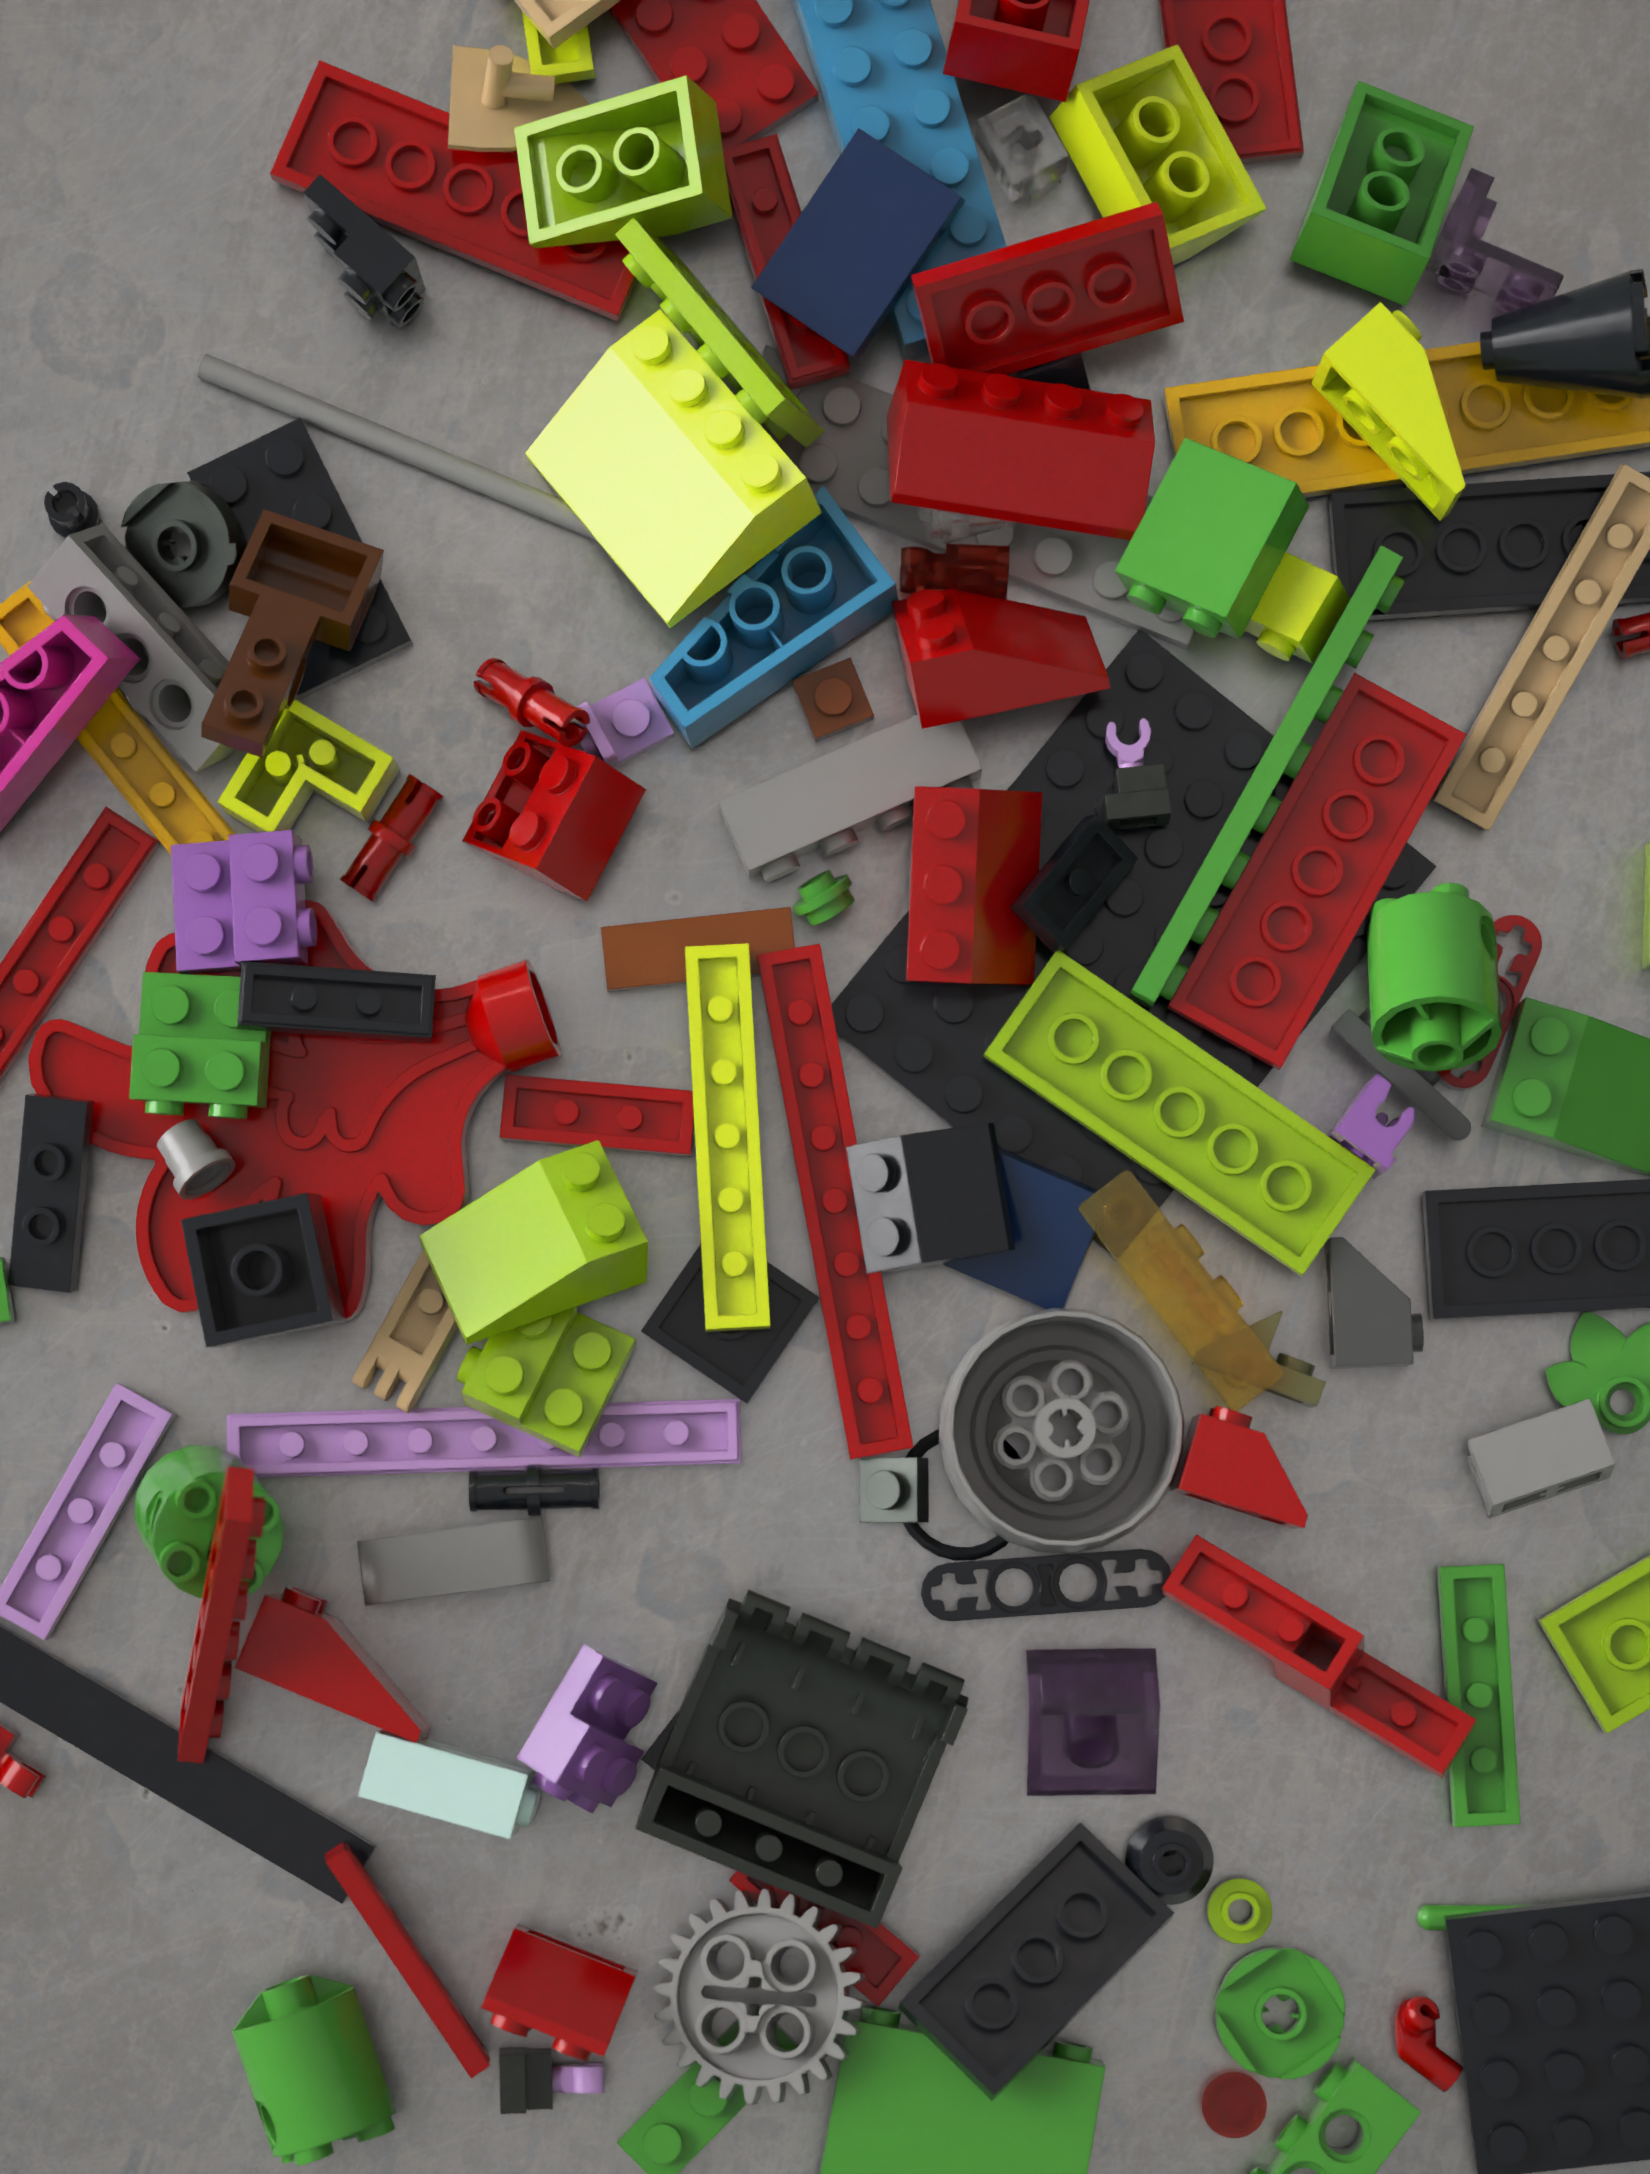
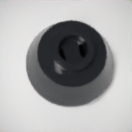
[1125,1815,1214,1905]

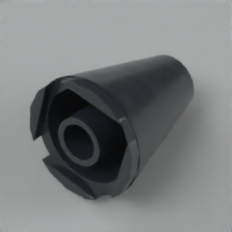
[1480,269,1650,399]

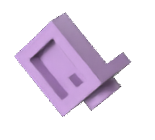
[577,677,675,768]

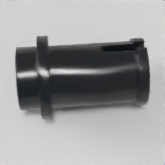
[44,482,99,539]

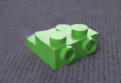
[129,972,271,1119]

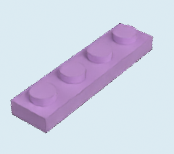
[0,1383,176,1640]

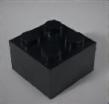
[181,1193,346,1348]

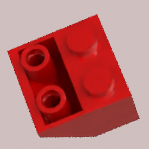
[462,730,646,901]
[481,1923,638,2061]

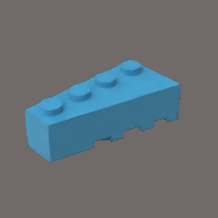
[649,485,899,749]

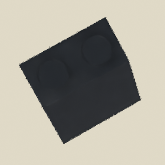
[846,1123,1015,1274]

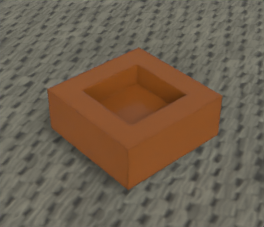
[792,657,874,743]

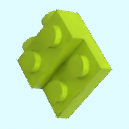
[457,1307,636,1458]

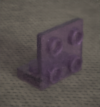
[1426,168,1564,313]

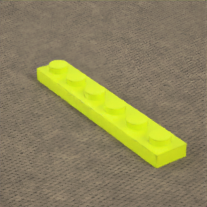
[685,943,770,1332]

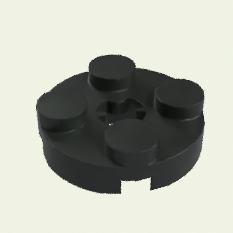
[121,480,248,608]

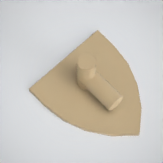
[448,45,590,152]

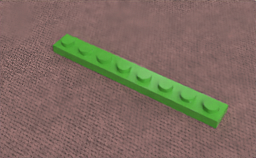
[1129,545,1405,1009]

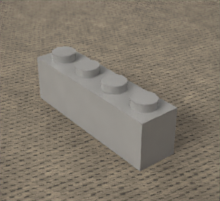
[718,714,982,882]

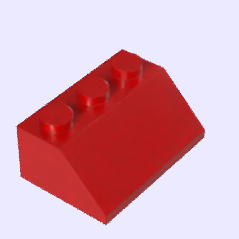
[906,786,1043,985]

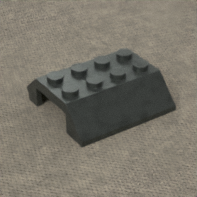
[635,1589,969,1929]

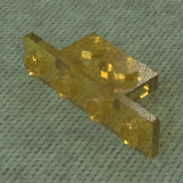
[1078,1171,1283,1411]

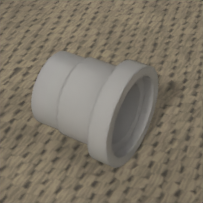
[157,1119,235,1200]

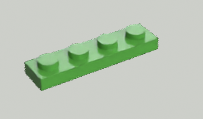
[1437,1564,1520,1827]

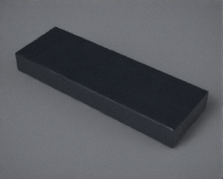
[237,961,436,1043]

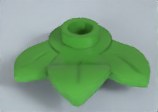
[1545,1312,1650,1434]

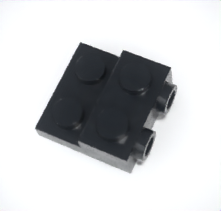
[303,174,426,327]

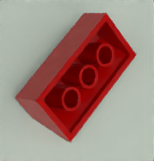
[886,360,1155,540]

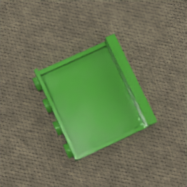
[820,2006,1105,2174]

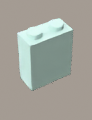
[358,1730,542,1839]

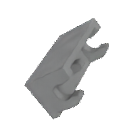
[1467,1398,1615,1518]

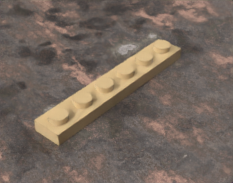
[1431,464,1650,831]

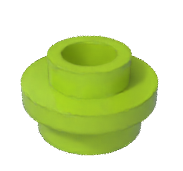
[1207,1878,1273,1944]

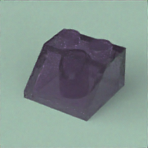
[1025,1648,1160,1796]

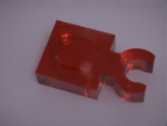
[900,543,1010,600]

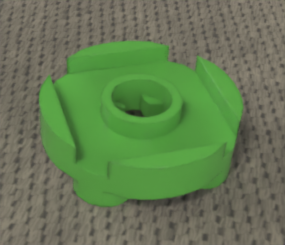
[1214,1947,1345,2079]

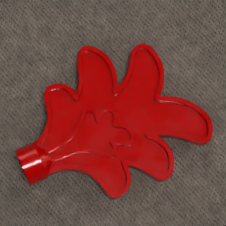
[28,900,561,1323]

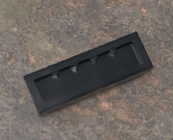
[8,1093,94,1293]

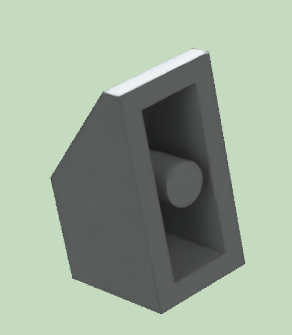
[1324,1237,1424,1369]

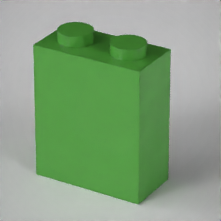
[1115,438,1309,640]

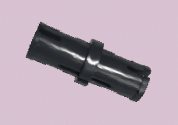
[469,1464,600,1516]

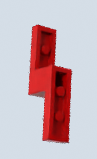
[1162,1534,1477,1779]

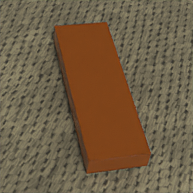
[601,907,795,992]

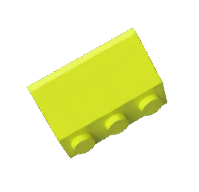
[1049,44,1267,265]

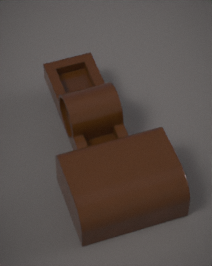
[201,509,384,758]

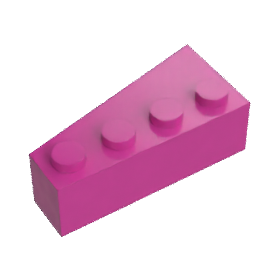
[0,615,140,832]

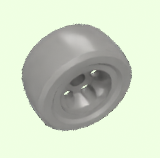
[939,1308,1185,1554]

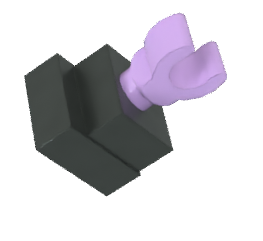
[1102,718,1172,831]
[499,2047,605,2114]

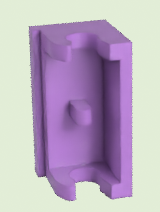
[1327,1074,1415,1179]

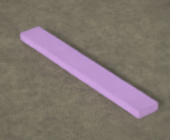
[227,1399,742,1478]

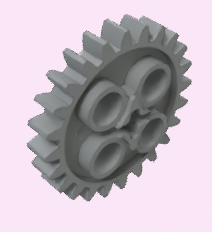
[653,1889,867,2105]

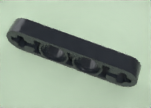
[921,1549,1171,1621]

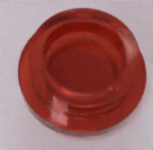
[1201,2071,1267,2138]

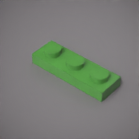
[617,2001,799,2174]

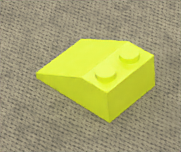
[1311,302,1466,521]

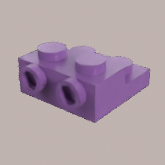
[171,830,317,974]
[517,1645,658,1813]

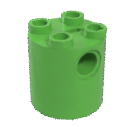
[1367,883,1502,1071]
[134,1445,283,1599]
[231,1974,396,2166]

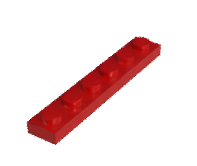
[178,1466,265,1763]

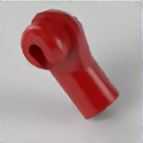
[1394,1996,1463,2093]

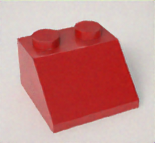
[1170,1406,1308,1529]

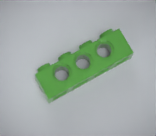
[1249,2057,1421,2174]

